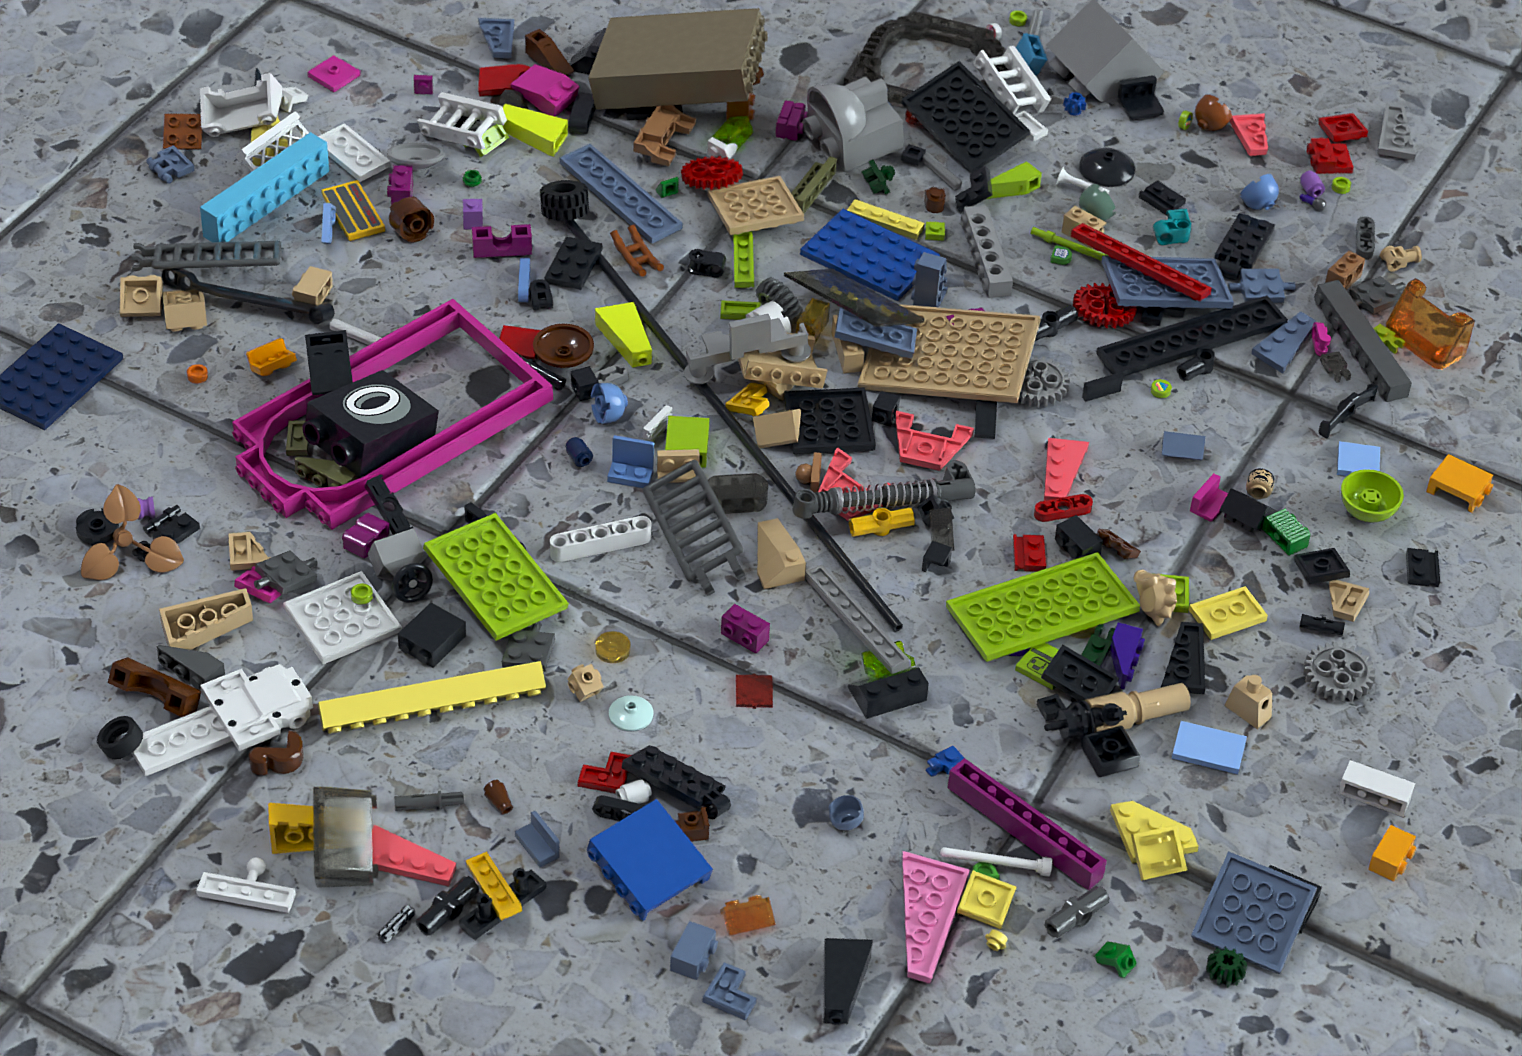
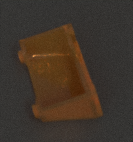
[1385,278,1475,369]

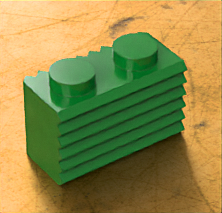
[1262,508,1311,556]

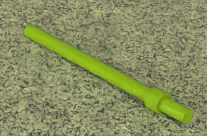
[1031,227,1108,261]

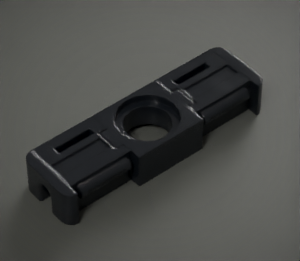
[365,474,414,535]

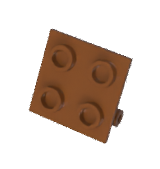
[163,114,202,149]

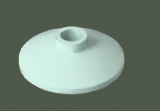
[609,696,653,731]

